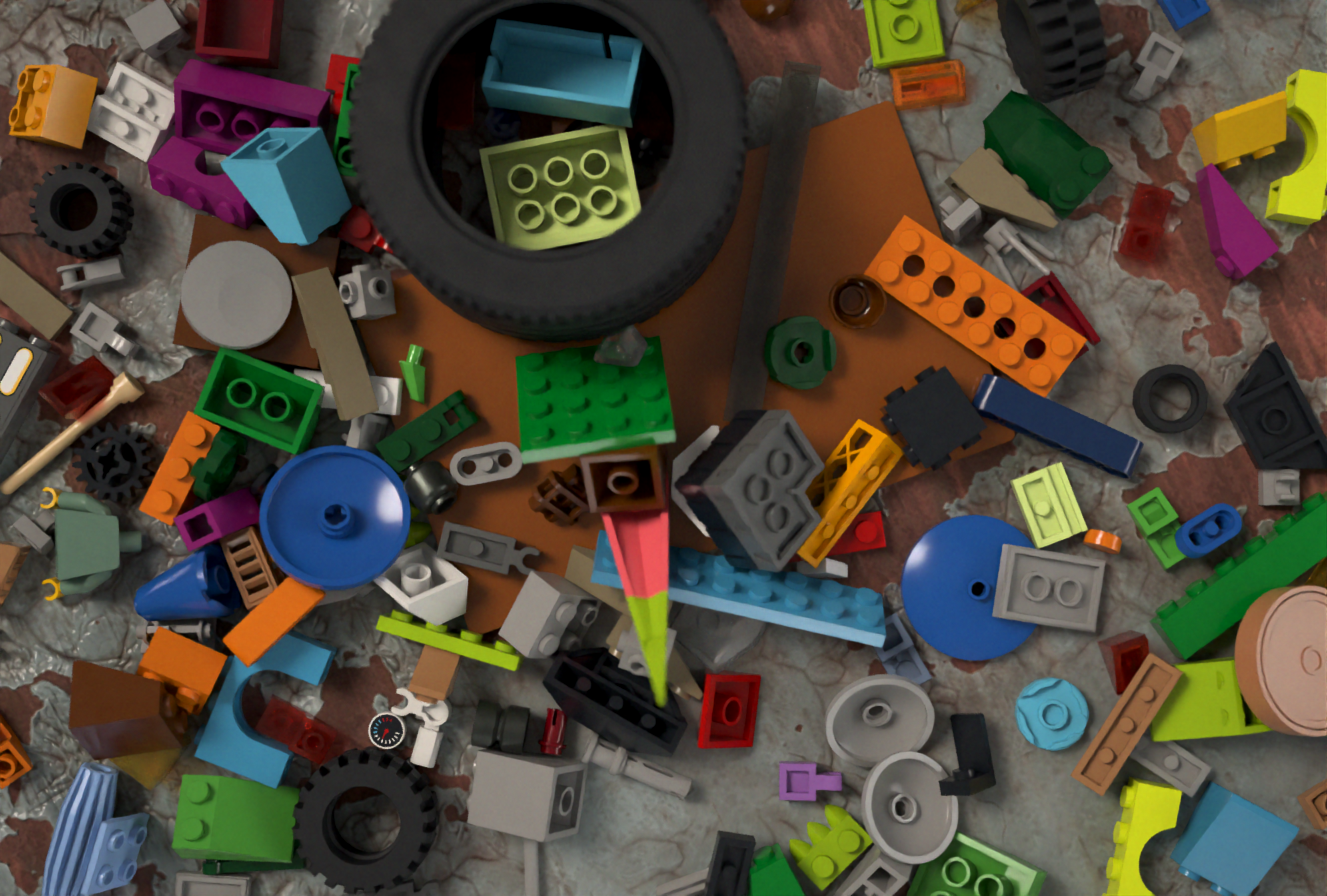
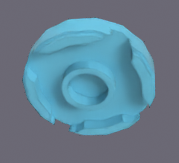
[1014,677,1089,751]

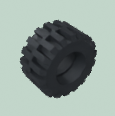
[29,162,134,259]

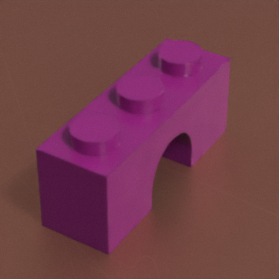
[147,136,258,230]

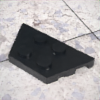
[1223,341,1327,469]

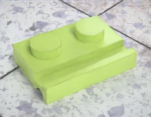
[1010,462,1088,549]

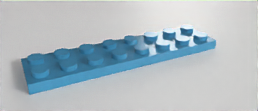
[590,530,886,647]

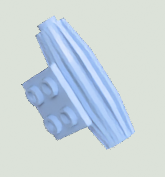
[41,762,150,896]

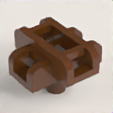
[528,463,590,526]

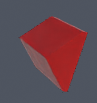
[697,668,761,749]

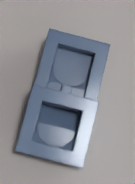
[872,613,932,685]

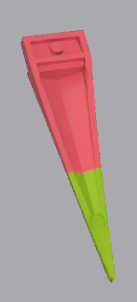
[600,474,671,706]

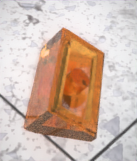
[889,59,966,111]

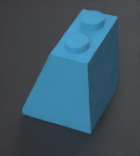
[1170,781,1300,896]

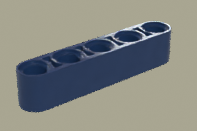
[971,374,1144,479]

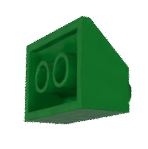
[193,347,325,455]

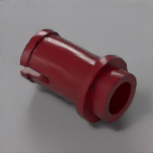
[538,708,568,755]

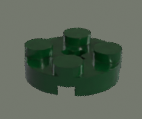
[764,316,837,390]
[190,429,248,502]

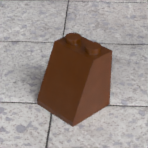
[580,443,668,513]
[68,660,188,760]

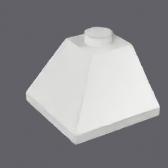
[373,542,468,626]

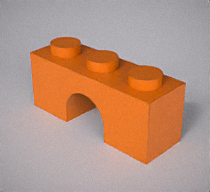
[138,411,231,526]

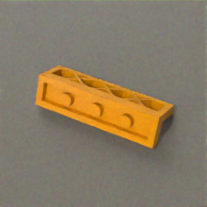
[795,419,903,569]

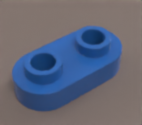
[1175,503,1242,559]

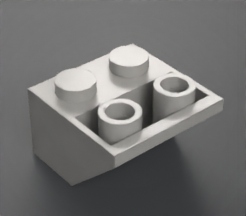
[498,571,603,659]

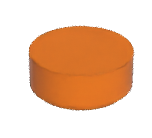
[1083,529,1123,554]

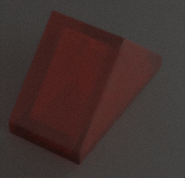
[38,355,116,420]
[1097,630,1149,695]

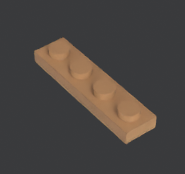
[1070,651,1183,796]

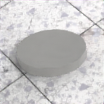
[181,241,292,350]

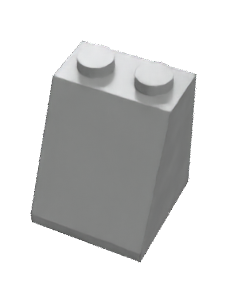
[467,747,589,843]

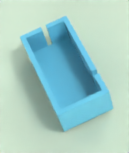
[481,19,647,128]

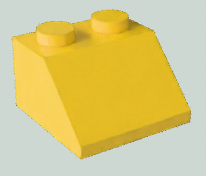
[1191,91,1287,172]

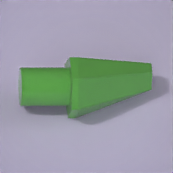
[399,344,426,404]

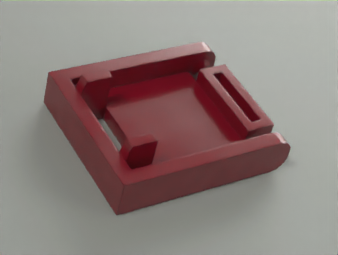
[995,270,1101,363]

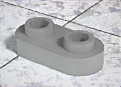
[450,442,523,486]

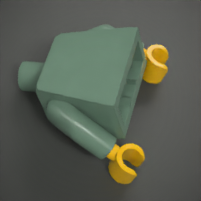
[40,487,141,601]

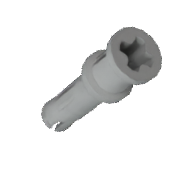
[581,732,692,800]

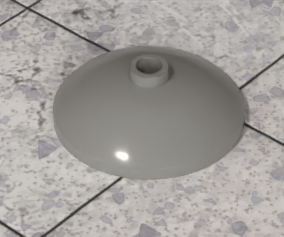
[824,674,935,768]
[861,751,959,864]

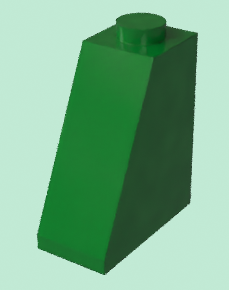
[747,843,807,896]

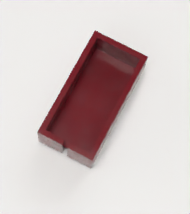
[195,0,284,69]

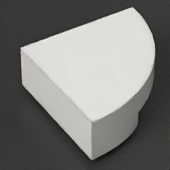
[797,558,848,578]

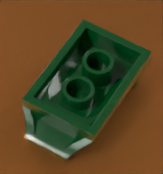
[983,90,1113,221]

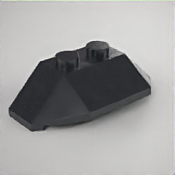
[542,647,688,757]

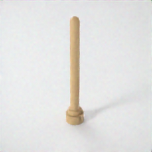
[0,371,145,495]

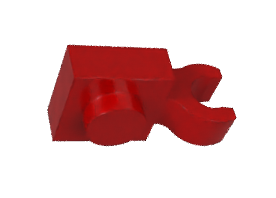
[325,54,361,120]
[337,204,395,256]

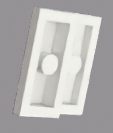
[87,62,175,163]

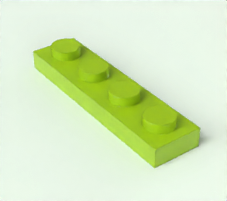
[376,609,525,671]

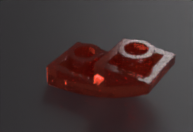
[1117,181,1175,263]
[255,694,338,765]

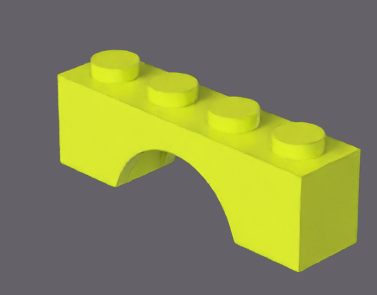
[1265,69,1327,225]
[1102,777,1182,896]

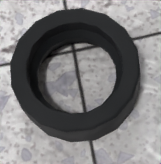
[1132,364,1208,434]

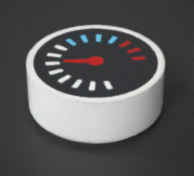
[368,711,407,749]

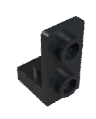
[939,713,996,796]

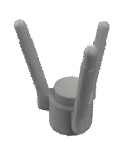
[983,217,1055,293]

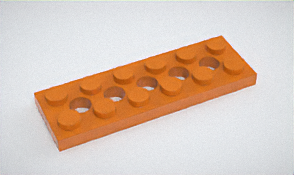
[864,215,1087,397]

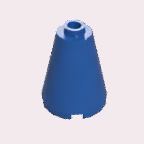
[134,544,242,622]

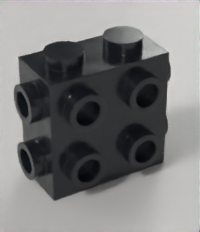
[880,365,987,471]

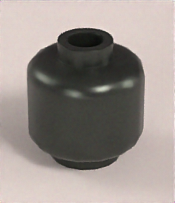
[403,460,458,515]

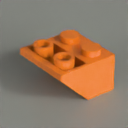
[135,626,228,716]

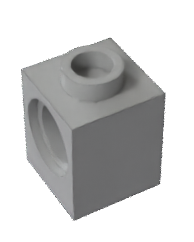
[124,0,190,59]

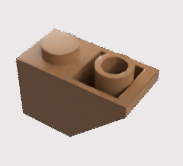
[408,644,463,704]

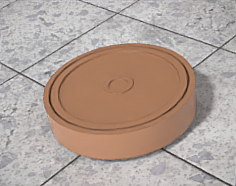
[1235,585,1327,736]

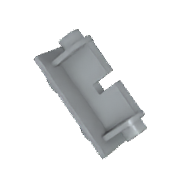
[136,617,217,654]

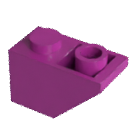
[173,487,260,552]

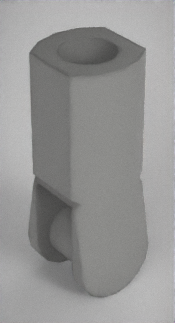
[56,254,128,292]

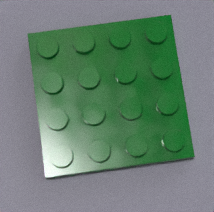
[515,336,676,464]

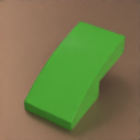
[1126,487,1193,571]

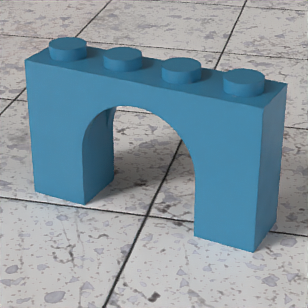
[194,630,338,789]

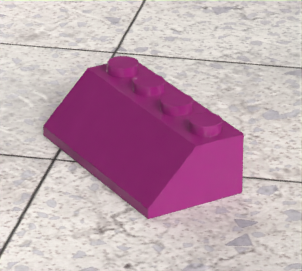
[174,59,331,155]

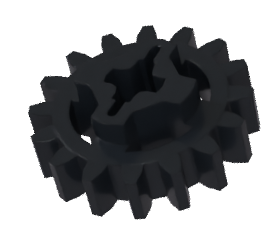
[72,423,156,502]

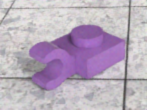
[779,761,842,801]

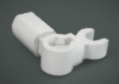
[391,687,452,768]

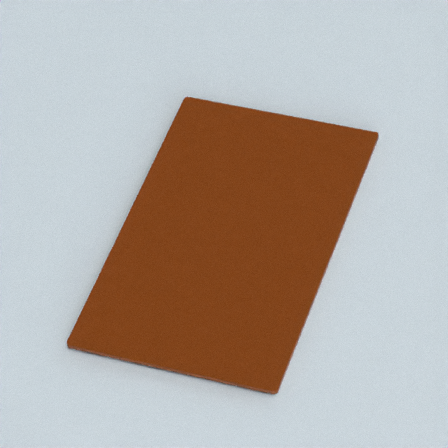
[356,101,1015,634]

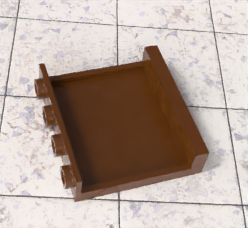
[173,213,347,371]

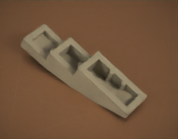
[291,267,379,421]

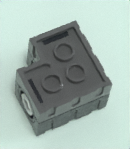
[673,410,825,572]

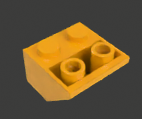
[9,64,98,149]

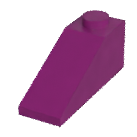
[1195,163,1279,280]

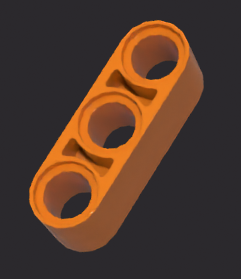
[222,576,327,668]

